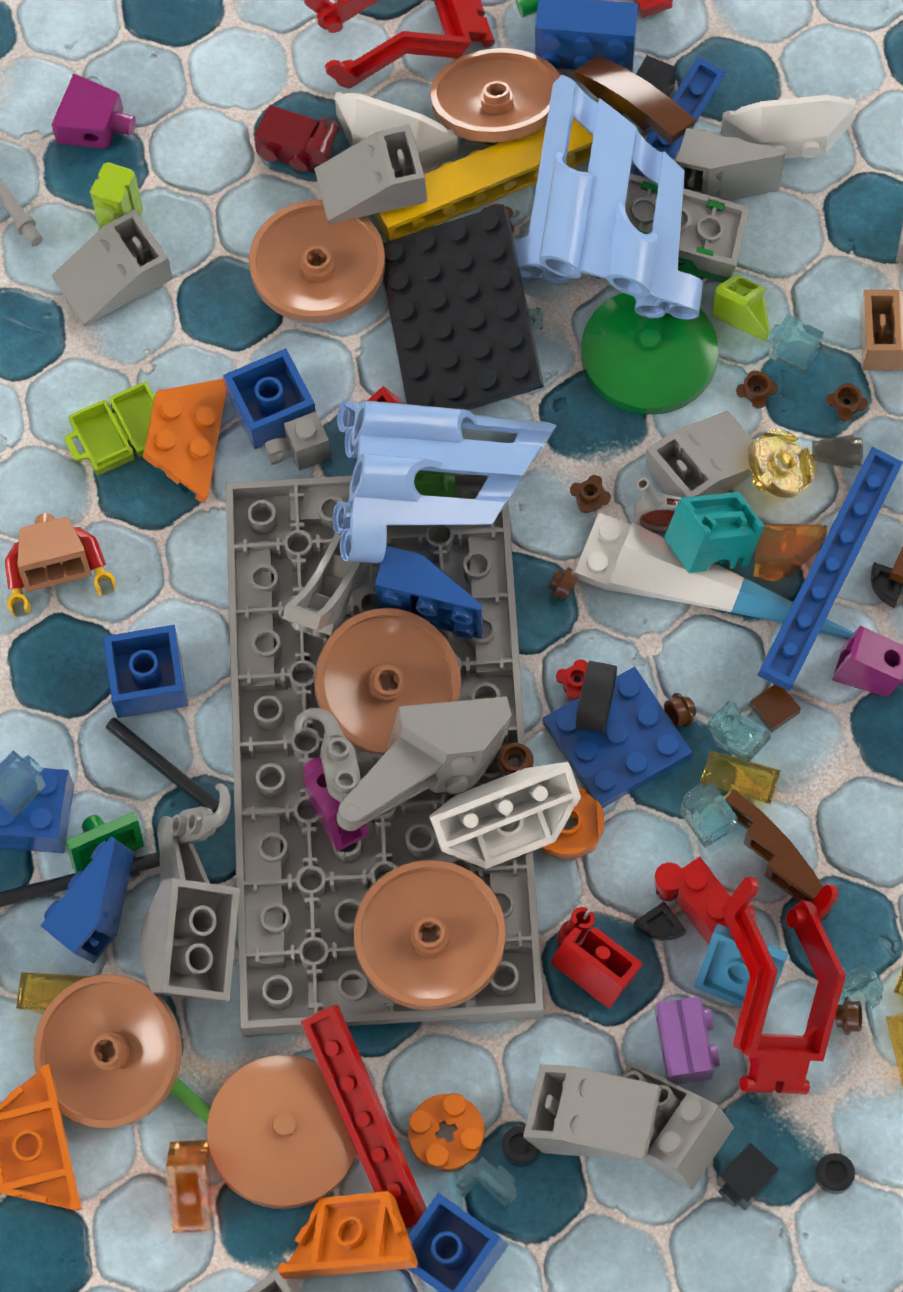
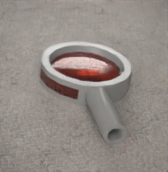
[634,477,681,534]

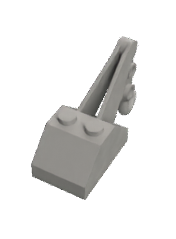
[295,696,512,831]
[139,784,240,1002]

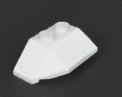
[334,92,460,169]
[721,95,856,159]
[429,762,581,869]

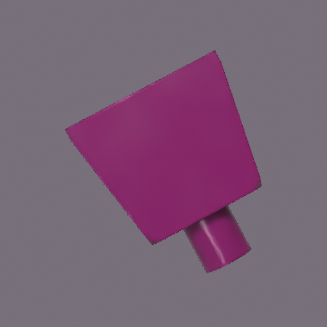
[51,74,136,148]
[832,626,903,696]
[303,758,370,852]

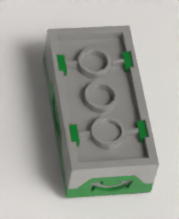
[625,173,750,283]

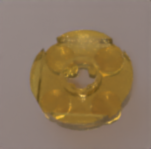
[748,429,815,498]

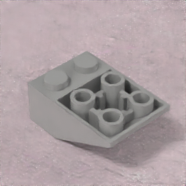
[314,125,427,224]
[676,128,785,201]
[52,209,173,327]
[645,411,771,505]
[621,1063,734,1190]
[523,1064,661,1161]

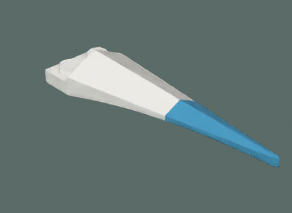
[574,512,854,640]

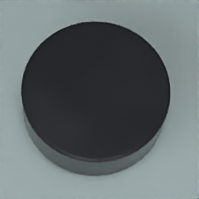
[502,1126,540,1167]
[815,1153,855,1194]

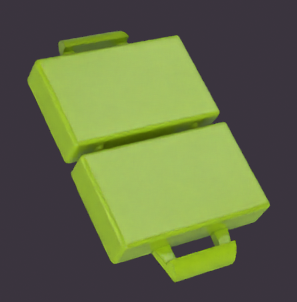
[63,381,155,476]

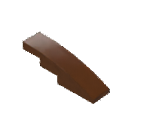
[573,55,696,145]
[723,789,831,920]

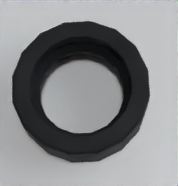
[575,661,617,734]

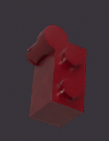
[254,104,340,174]

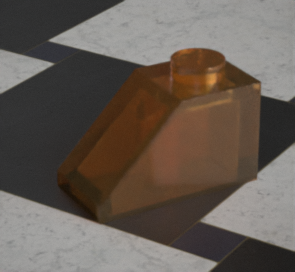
[753,523,827,581]
[166,1140,212,1233]

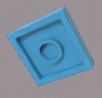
[694,924,788,1007]

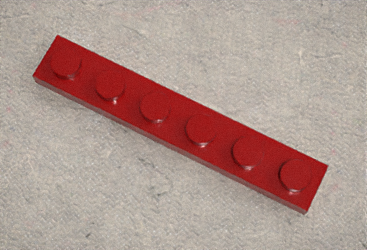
[300,1005,427,1229]

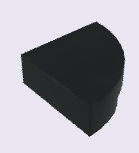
[871,562,903,608]
[634,902,686,941]

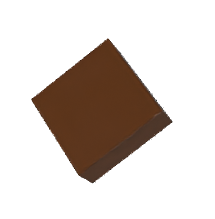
[749,684,801,733]

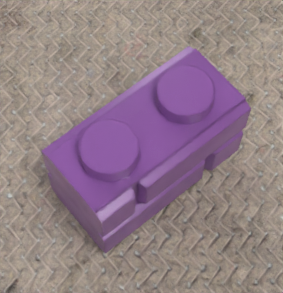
[655,996,720,1084]

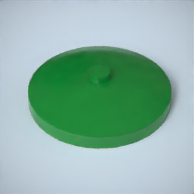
[581,292,718,415]

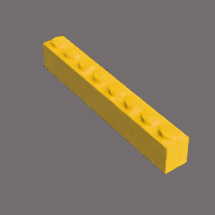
[373,100,624,241]

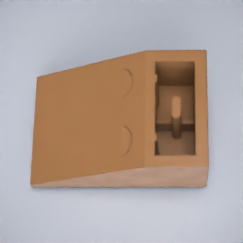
[860,290,903,370]

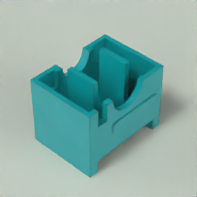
[664,492,765,573]

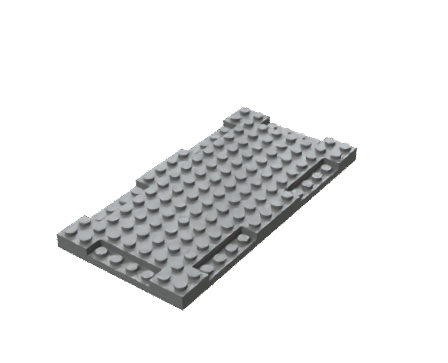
[226,473,544,1036]

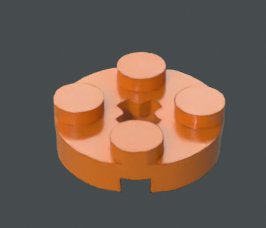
[540,786,604,859]
[408,1093,485,1173]

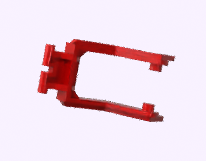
[304,0,495,89]
[722,877,846,1095]

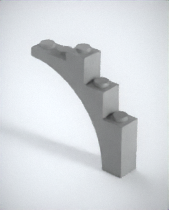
[282,533,368,638]

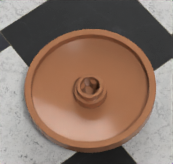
[430,48,560,142]
[249,200,385,323]
[314,608,461,755]
[354,860,506,1010]
[34,974,182,1128]
[207,1055,357,1209]

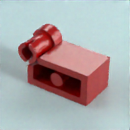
[654,857,730,945]
[550,907,643,1009]

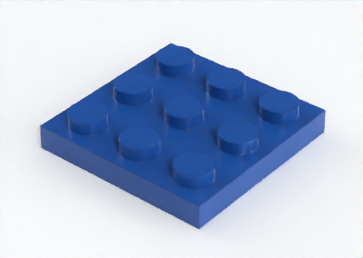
[542,666,692,808]

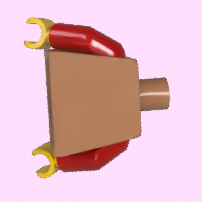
[5,513,115,616]

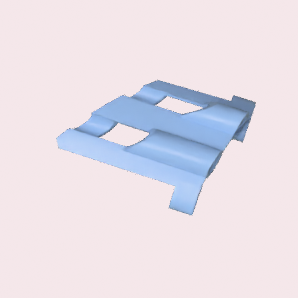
[514,74,703,320]
[333,400,557,563]

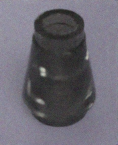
[812,434,863,469]

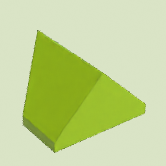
[712,274,773,345]

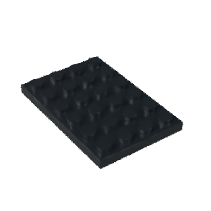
[383,204,544,410]

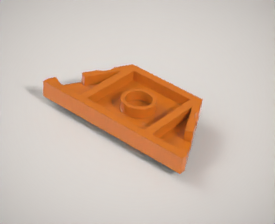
[143,378,226,503]
[0,1064,82,1211]
[277,1191,418,1279]

